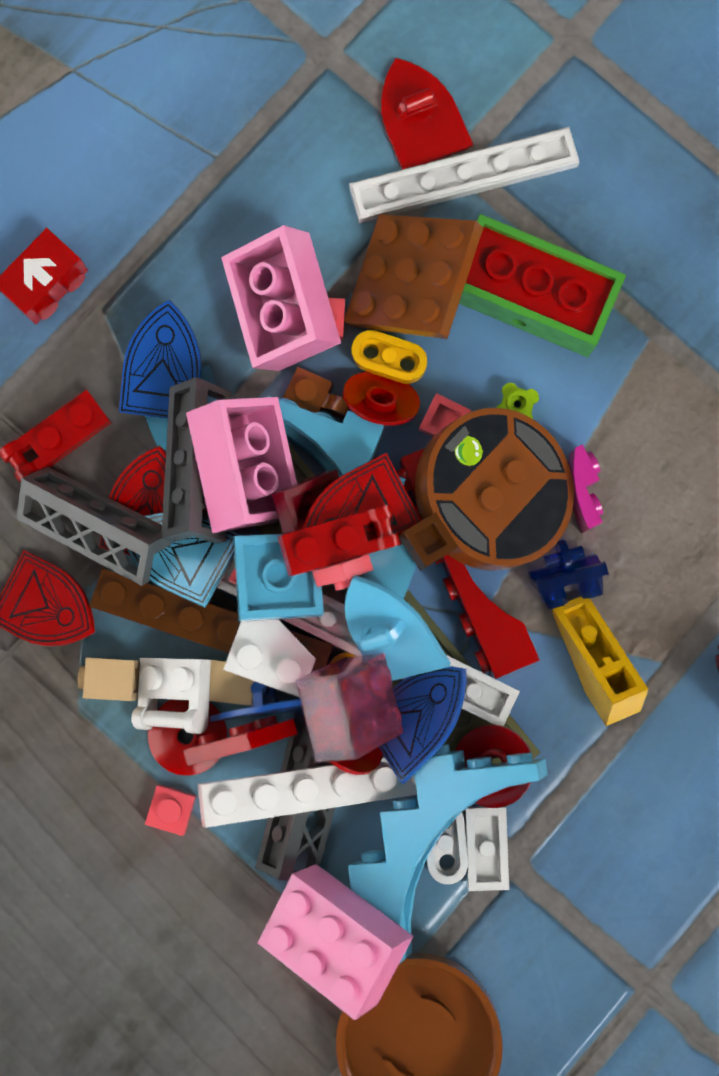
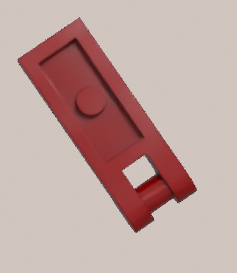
[0,389,112,485]
[277,504,401,577]

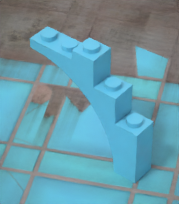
[268,396,416,599]
[348,744,548,964]

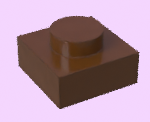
[399,512,458,571]

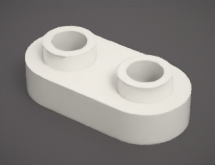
[426,813,468,884]

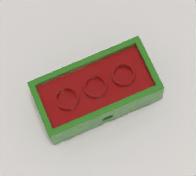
[459,214,626,358]

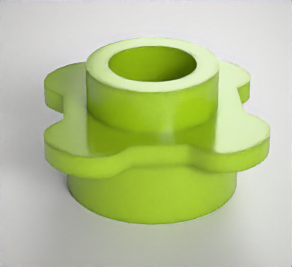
[496,383,539,419]

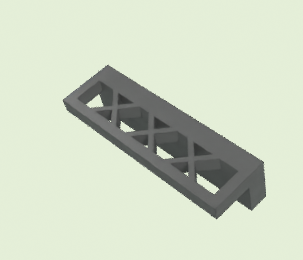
[162,377,231,544]
[16,467,172,586]
[255,711,335,881]

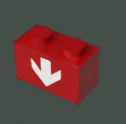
[0,228,89,325]

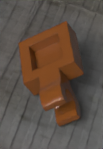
[283,367,351,420]

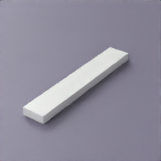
[349,127,580,224]

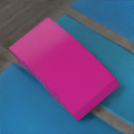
[568,444,603,533]

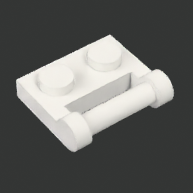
[131,658,211,734]

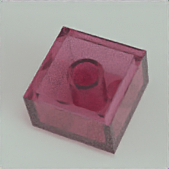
[296,653,403,762]

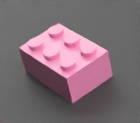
[221,225,341,371]
[186,397,297,533]
[258,864,414,1020]

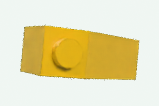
[552,594,649,726]

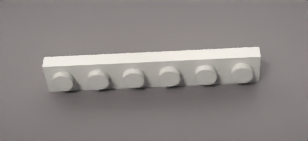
[198,757,417,828]

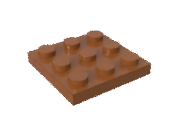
[344,214,483,339]

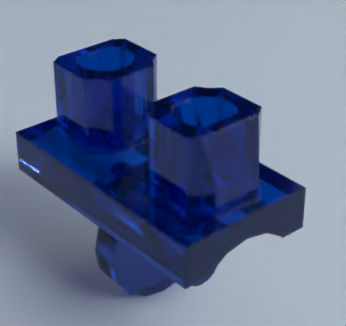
[528,539,609,609]

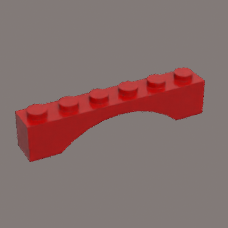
[396,448,540,679]

